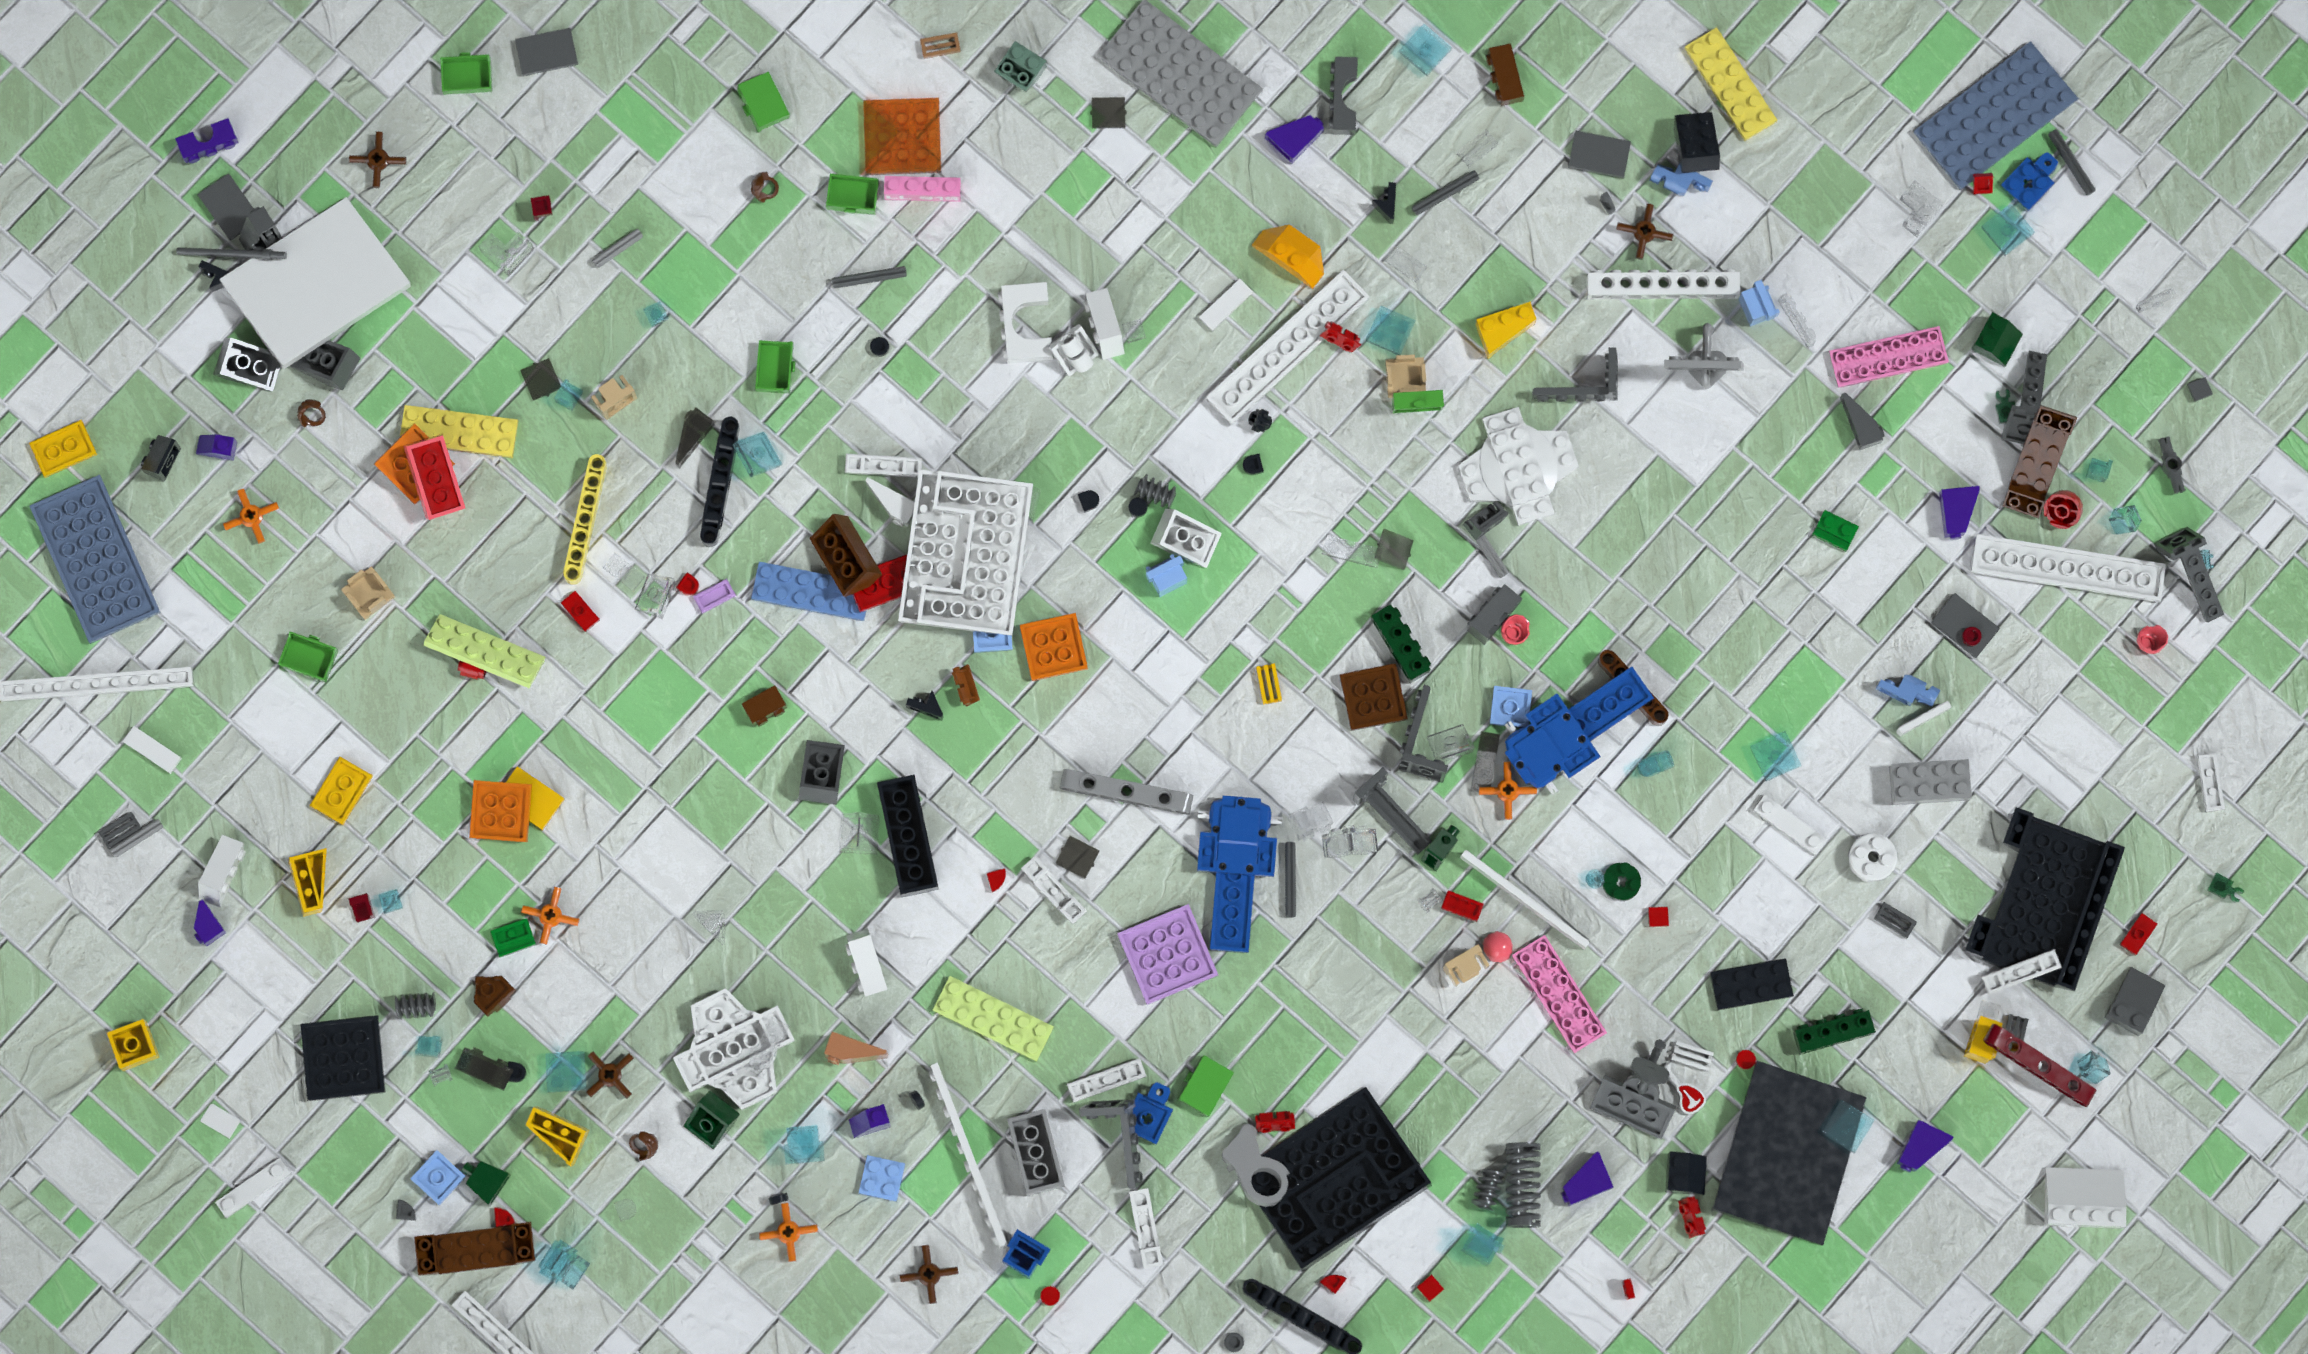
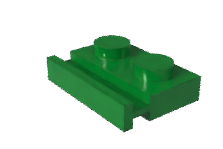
[1812,510,1859,552]
[490,918,536,958]

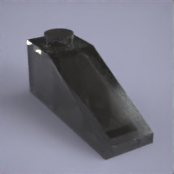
[675,407,715,469]
[1470,731,1500,792]

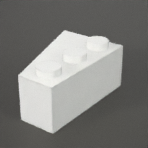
[198,835,246,907]
[845,928,887,997]

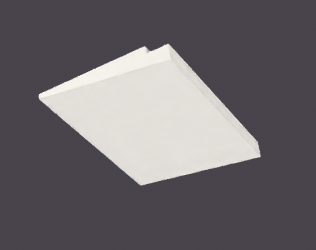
[219,197,411,369]
[898,469,1033,636]

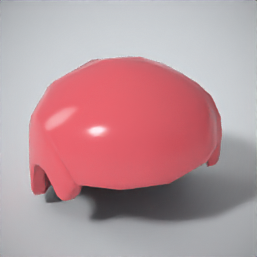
[1501,614,1530,645]
[2137,625,2168,654]
[1483,931,1513,963]

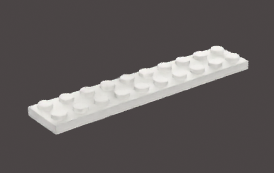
[1206,270,1370,425]
[1971,534,2166,602]

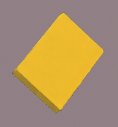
[29,419,98,478]
[310,757,373,825]
[506,766,565,830]

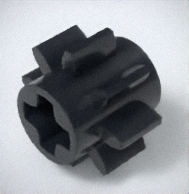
[1248,409,1272,433]

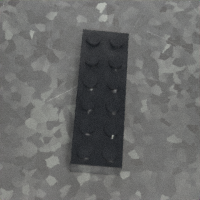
[877,774,939,898]

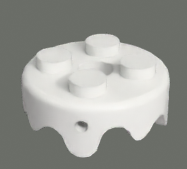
[1848,833,1898,882]

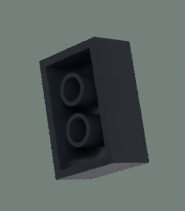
[1674,112,1720,173]

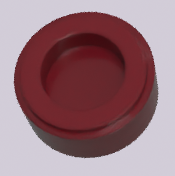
[1962,627,1982,647]

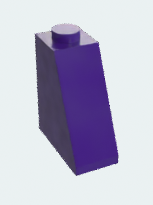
[1265,115,1324,164]
[1939,486,1980,540]
[849,1104,891,1138]
[1897,1120,1954,1173]
[1560,1151,1614,1206]

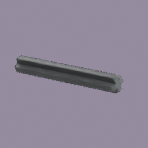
[2048,129,2096,196]
[1412,171,1479,215]
[832,266,907,288]
[1285,842,1296,918]

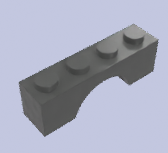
[1329,56,1358,135]

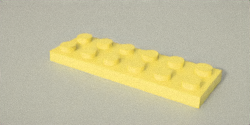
[1685,27,1778,141]
[400,405,519,458]

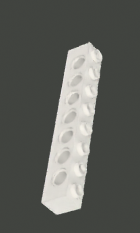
[1586,269,1740,299]

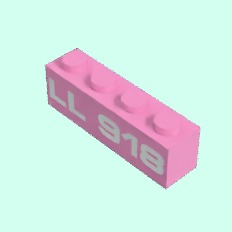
[884,176,961,202]

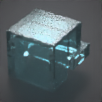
[784,1125,825,1165]
[1461,1223,1505,1267]
[538,1240,590,1289]

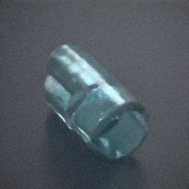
[1637,750,1674,777]

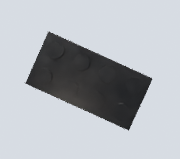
[1710,958,1794,1011]

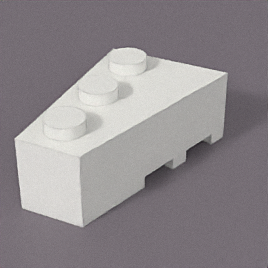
[1083,288,1125,360]

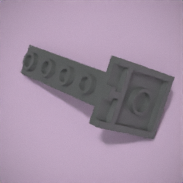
[1532,347,1618,402]
[2001,350,2048,444]
[2154,527,2224,623]
[1399,684,1448,783]
[1353,767,1432,855]
[1079,1099,1143,1189]

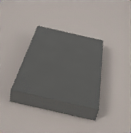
[515,28,578,76]
[1568,130,1631,179]
[197,173,254,241]
[1931,593,2000,658]

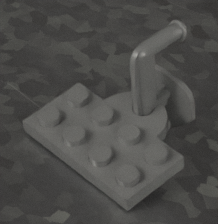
[1590,1040,1676,1139]

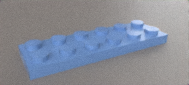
[751,562,866,621]

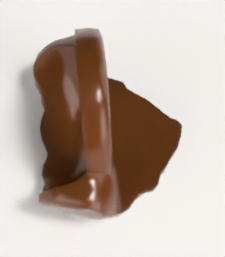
[751,172,779,203]
[297,399,326,427]
[629,1131,659,1161]

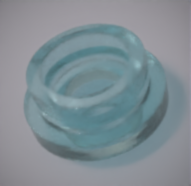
[1586,869,1604,889]

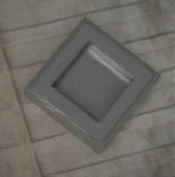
[2187,377,2213,402]

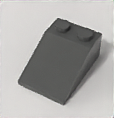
[213,338,281,392]
[290,340,361,391]
[798,740,845,805]
[2104,967,2166,1036]

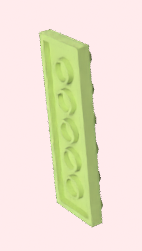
[424,614,545,689]
[933,976,1054,1062]

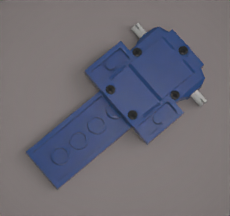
[1504,667,1654,795]
[1197,795,1283,953]

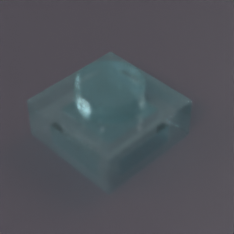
[643,301,669,327]

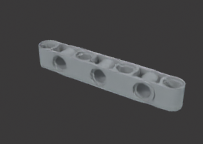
[1060,769,1194,815]

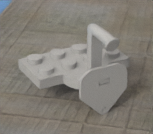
[1664,323,1744,389]

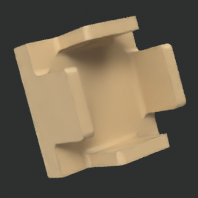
[1385,355,1426,398]
[591,375,637,420]
[341,566,395,620]
[1443,945,1490,987]

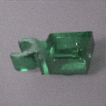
[1995,389,2016,424]
[2207,873,2244,903]

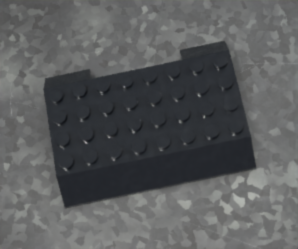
[1965,807,2125,991]

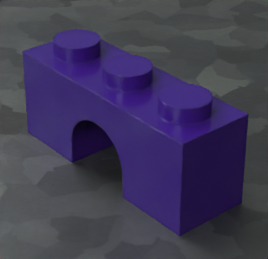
[175,118,239,164]

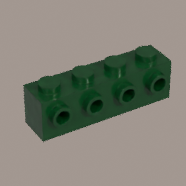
[1371,604,1431,684]
[1793,1008,1876,1055]

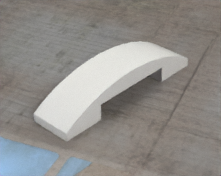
[1021,855,1087,924]
[1129,1188,1163,1269]

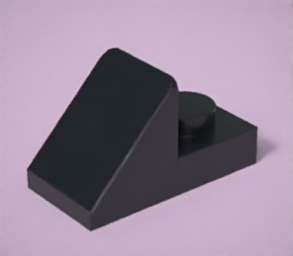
[1372,182,1396,224]
[198,260,230,292]
[906,690,944,721]

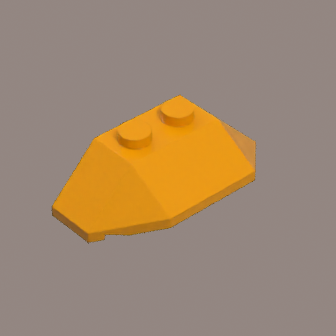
[1252,224,1324,289]

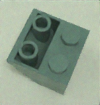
[994,41,1047,92]

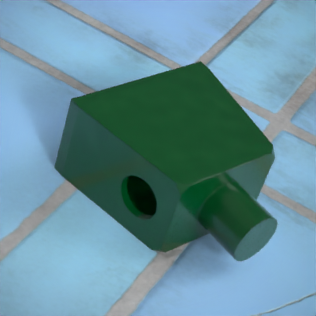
[1421,825,1460,871]
[461,1161,511,1206]

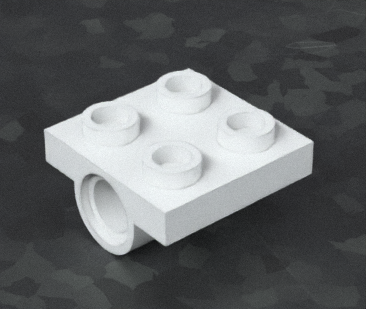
[1048,324,1099,377]

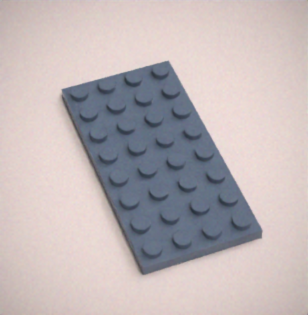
[1913,41,2078,190]
[30,475,161,644]

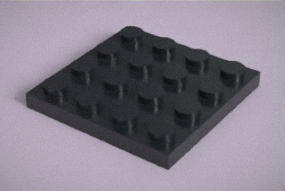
[300,1015,386,1102]

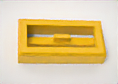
[1256,663,1282,705]

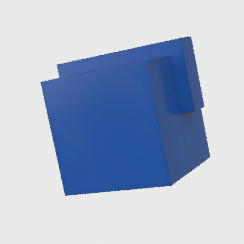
[1002,1229,1051,1279]

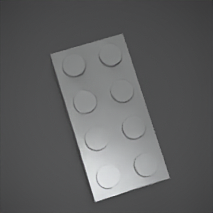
[1889,759,1972,805]
[1007,1109,1065,1196]

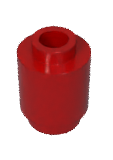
[458,661,486,680]

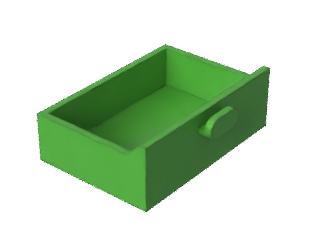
[440,52,493,95]
[737,71,790,132]
[826,173,879,215]
[755,340,796,393]
[1392,390,1444,413]
[278,631,338,683]
[1177,1055,1234,1117]

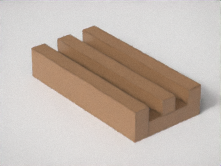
[920,32,961,59]

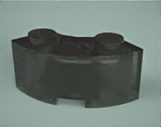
[455,1047,513,1091]

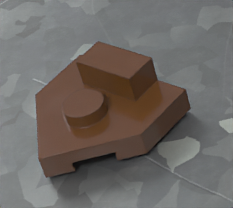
[474,976,516,1017]

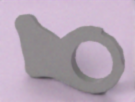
[1222,1124,1289,1207]

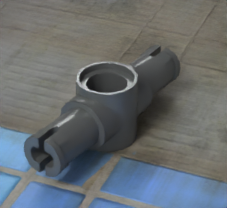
[2158,436,2186,494]

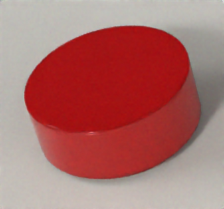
[1736,1050,1756,1070]
[1040,1286,1060,1306]

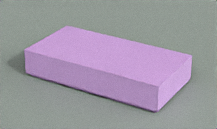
[693,579,736,614]

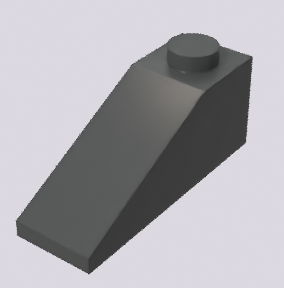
[1840,393,1884,451]

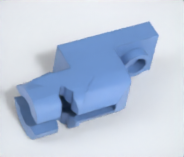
[1650,163,1713,196]
[1876,675,1940,707]

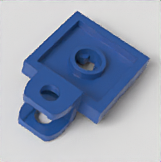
[2001,152,2058,211]
[1133,1082,1173,1145]

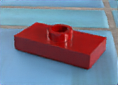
[561,591,600,632]
[1441,890,1484,922]
[2120,913,2158,956]

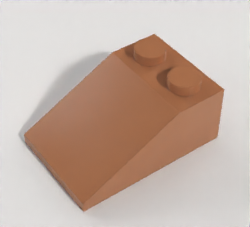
[824,1032,888,1066]

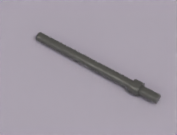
[177,247,287,261]

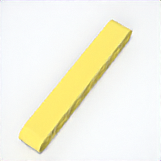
[563,454,607,585]

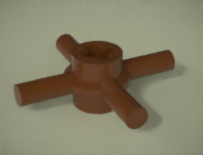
[349,131,407,188]
[1616,204,1673,260]
[586,1051,634,1099]
[900,1245,959,1304]

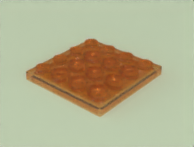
[863,98,941,175]

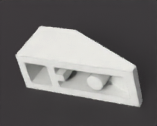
[866,477,915,527]

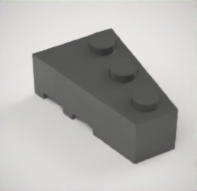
[239,206,282,251]
[1467,584,1522,645]

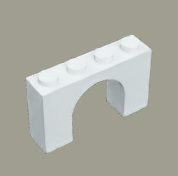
[998,282,1053,364]

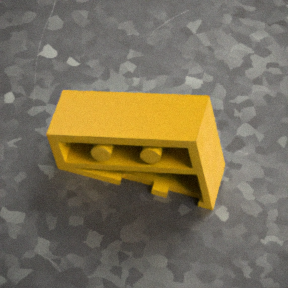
[1475,302,1536,359]
[288,848,327,917]
[526,1106,590,1167]

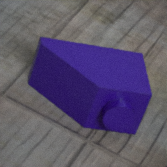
[196,434,238,461]
[194,899,226,946]

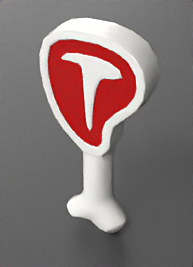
[1664,1063,1706,1115]

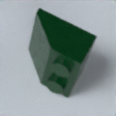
[1972,312,2023,367]
[684,1091,740,1150]

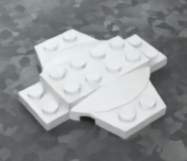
[1458,407,1579,526]
[673,988,795,1110]

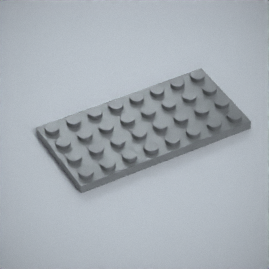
[1098,0,1263,148]

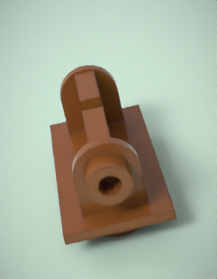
[952,664,980,707]

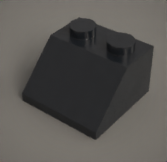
[141,435,181,482]
[1666,1151,1707,1195]

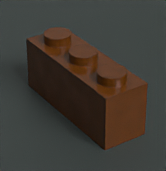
[1485,43,1524,106]

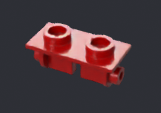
[1320,321,1361,353]
[1255,1111,1295,1133]
[1678,1196,1706,1239]

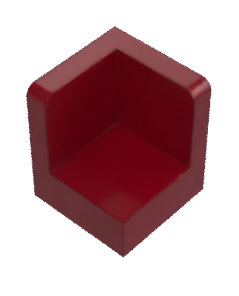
[531,195,553,221]
[348,893,375,923]

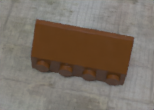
[809,514,882,597]

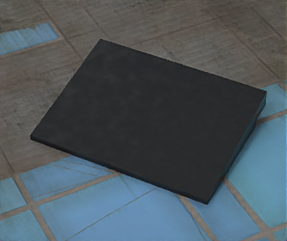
[1712,1061,1867,1246]
[1251,1087,1432,1272]

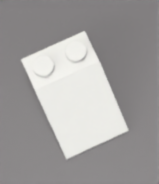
[1151,509,1222,568]

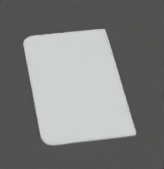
[200,1104,240,1139]

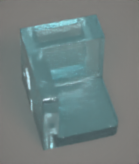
[554,379,583,411]
[2086,458,2113,483]
[2109,505,2142,534]
[415,1036,442,1058]
[2077,1051,2111,1084]

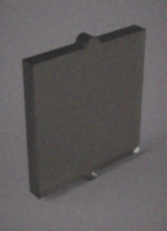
[1090,97,1127,129]
[520,358,562,401]
[1374,529,1414,570]
[1055,836,1100,879]

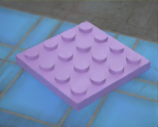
[1117,904,1218,1005]

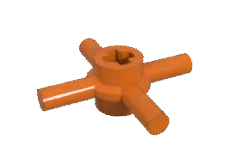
[223,489,279,544]
[1479,762,1537,820]
[521,887,580,945]
[759,1203,818,1262]

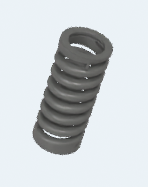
[1506,1142,1541,1228]

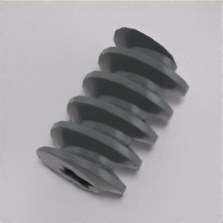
[1134,474,1176,509]
[395,992,436,1019]
[1472,1169,1505,1212]

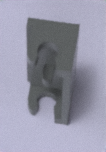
[1463,501,1509,540]

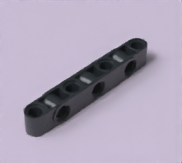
[700,416,740,547]
[1242,1279,1362,1354]

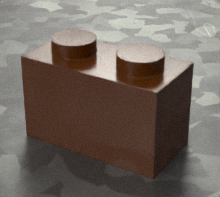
[742,685,787,727]

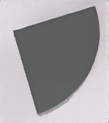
[1600,191,1616,215]
[396,1199,416,1221]

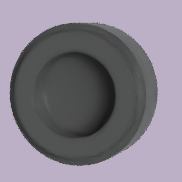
[1224,1332,1244,1353]

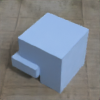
[1738,280,1780,327]
[1146,554,1187,597]

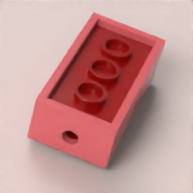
[403,435,466,520]

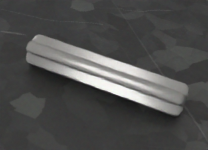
[593,229,643,268]
[1474,535,1508,578]
[110,819,163,857]

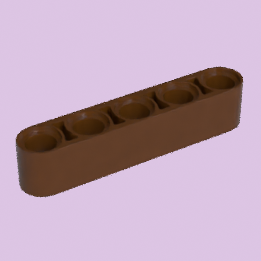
[1598,650,1669,726]

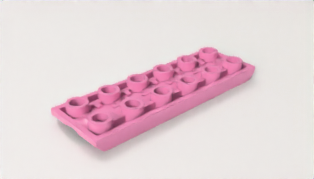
[1829,326,1949,388]
[1512,935,1607,1053]

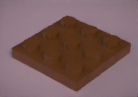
[1339,663,1408,731]

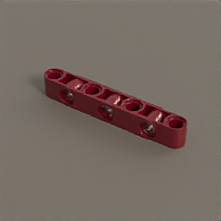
[1983,1024,2097,1107]

